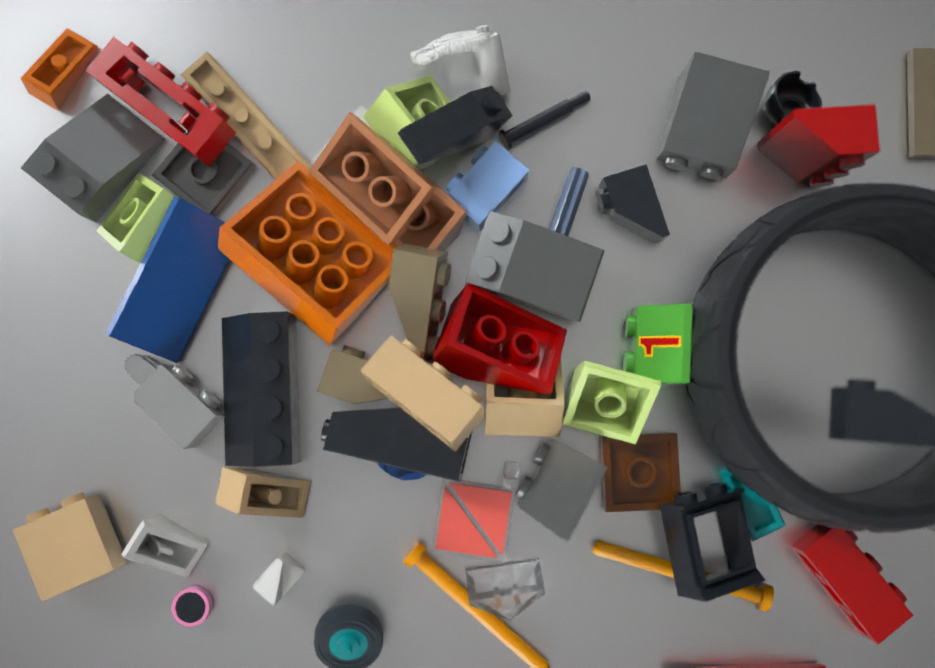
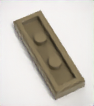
[907,48,935,159]

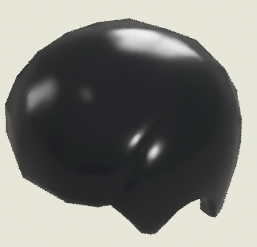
[764,70,822,125]

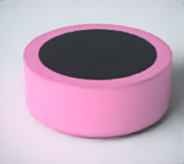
[172,586,213,627]

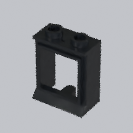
[659,482,766,602]

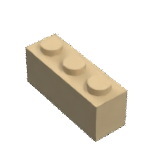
[360,335,485,452]

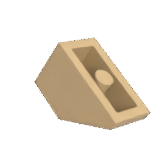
[215,467,310,518]

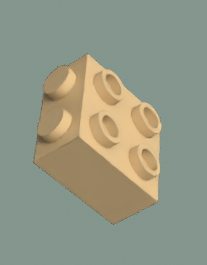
[13,492,128,602]

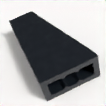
[321,408,473,482]

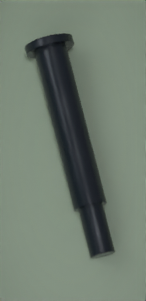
[498,91,591,151]

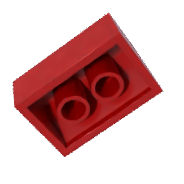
[757,104,880,187]

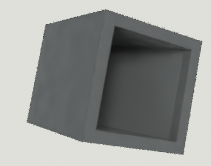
[656,52,770,180]

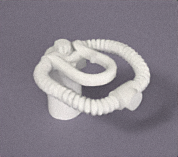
[410,25,511,95]

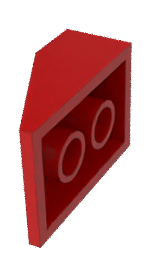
[431,283,567,395]

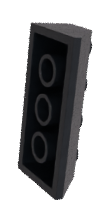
[222,311,301,467]

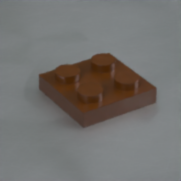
[600,432,681,512]

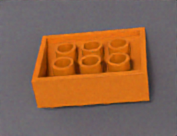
[218,161,397,346]

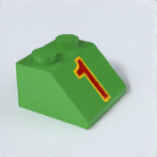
[623,304,693,385]

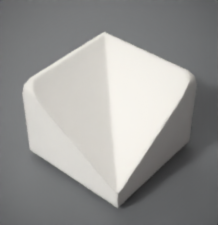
[253,552,305,606]

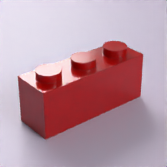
[791,524,914,645]

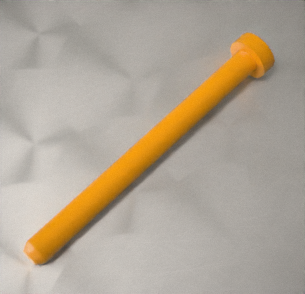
[592,540,774,612]
[402,541,550,668]

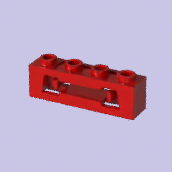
[85,36,236,167]

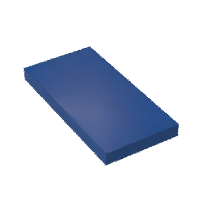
[105,196,229,363]

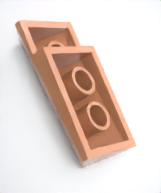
[308,112,468,251]

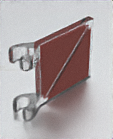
[431,460,520,563]

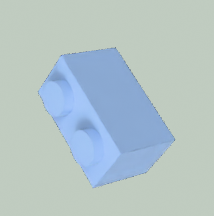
[446,141,529,232]

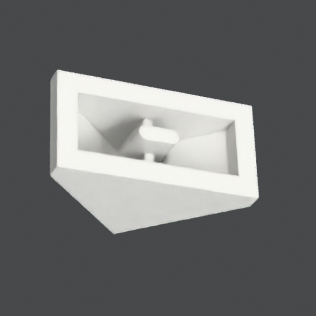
[121,514,208,577]

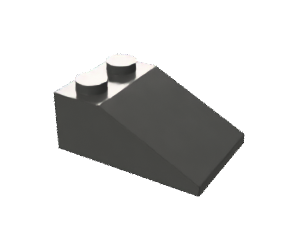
[21,93,165,223]
[464,211,605,322]
[515,439,607,542]

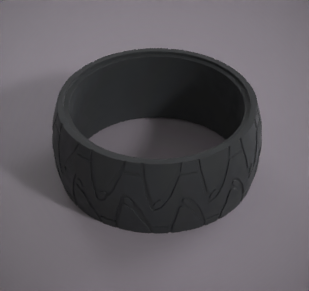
[686,183,935,533]

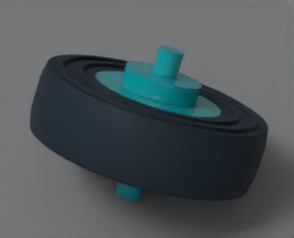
[314,605,383,668]

